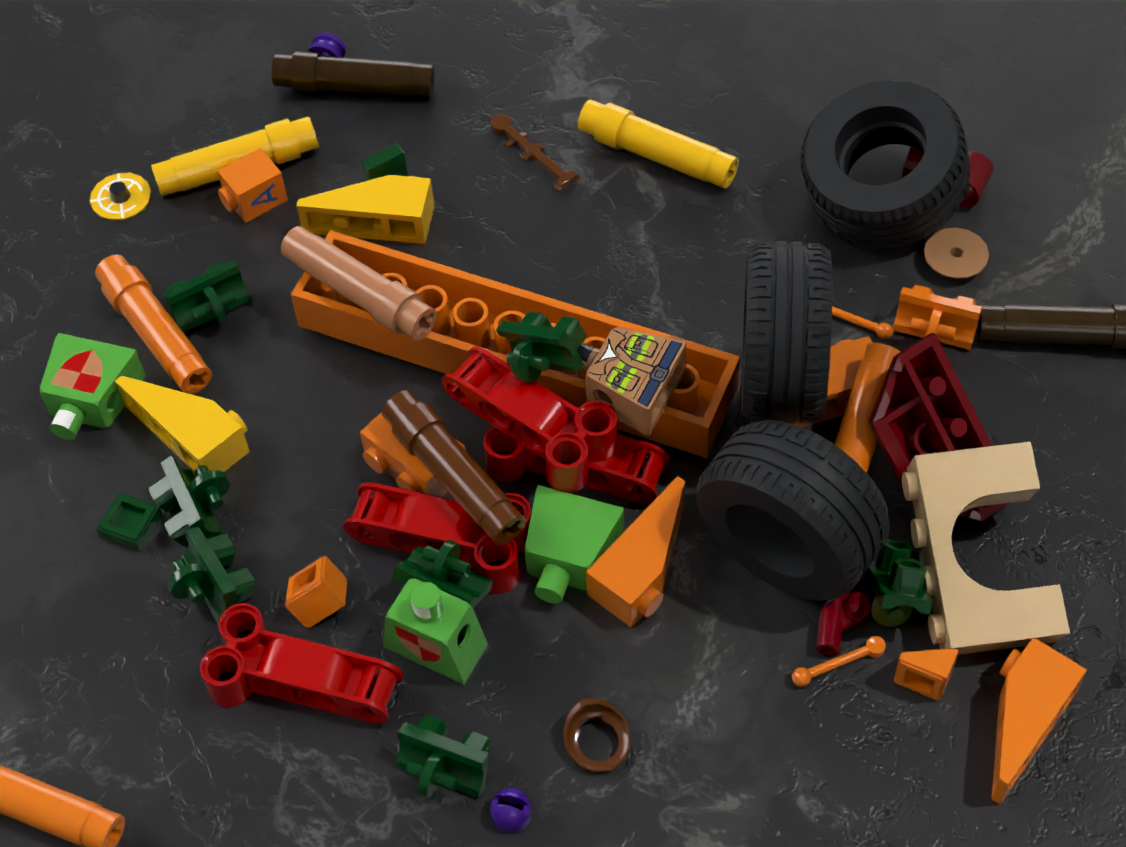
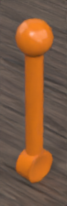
[832,306,893,340]
[792,636,886,687]

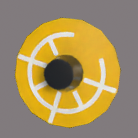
[90,173,151,220]

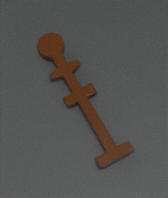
[491,114,580,192]

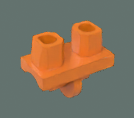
[893,285,982,350]

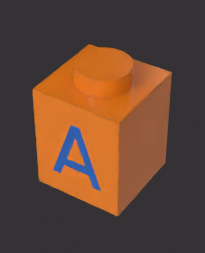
[217,148,288,223]

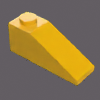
[296,175,434,244]
[115,376,250,472]

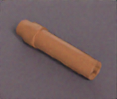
[281,226,437,341]

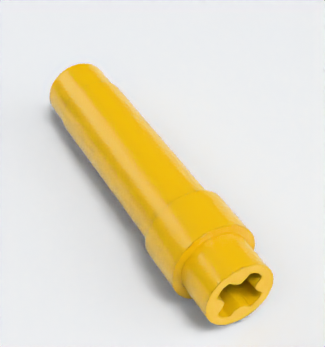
[578,100,739,189]
[151,116,319,197]

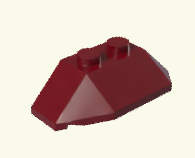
[868,333,1008,521]

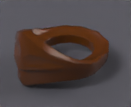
[563,697,630,773]

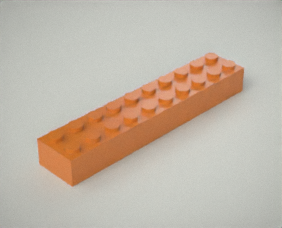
[290,230,740,458]

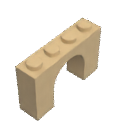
[902,441,1070,655]

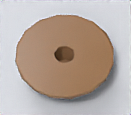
[923,227,989,279]

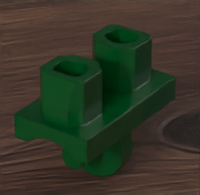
[163,260,252,333]
[496,311,587,382]
[148,455,230,546]
[167,527,255,623]
[863,539,933,627]
[392,540,493,610]
[396,714,491,799]

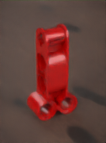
[441,346,617,493]
[483,427,671,504]
[343,482,532,594]
[200,603,404,724]

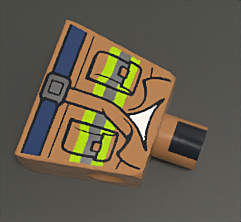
[577,327,687,436]

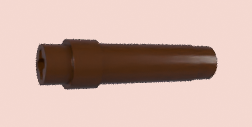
[382,390,526,545]

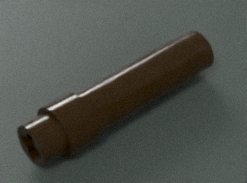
[272,51,435,97]
[978,304,1126,349]

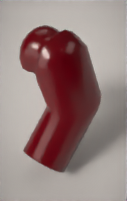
[816,591,871,656]

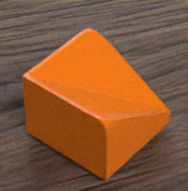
[285,556,347,628]
[893,649,959,700]

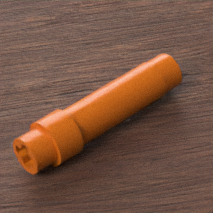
[95,255,212,394]
[834,343,900,473]
[0,765,125,847]

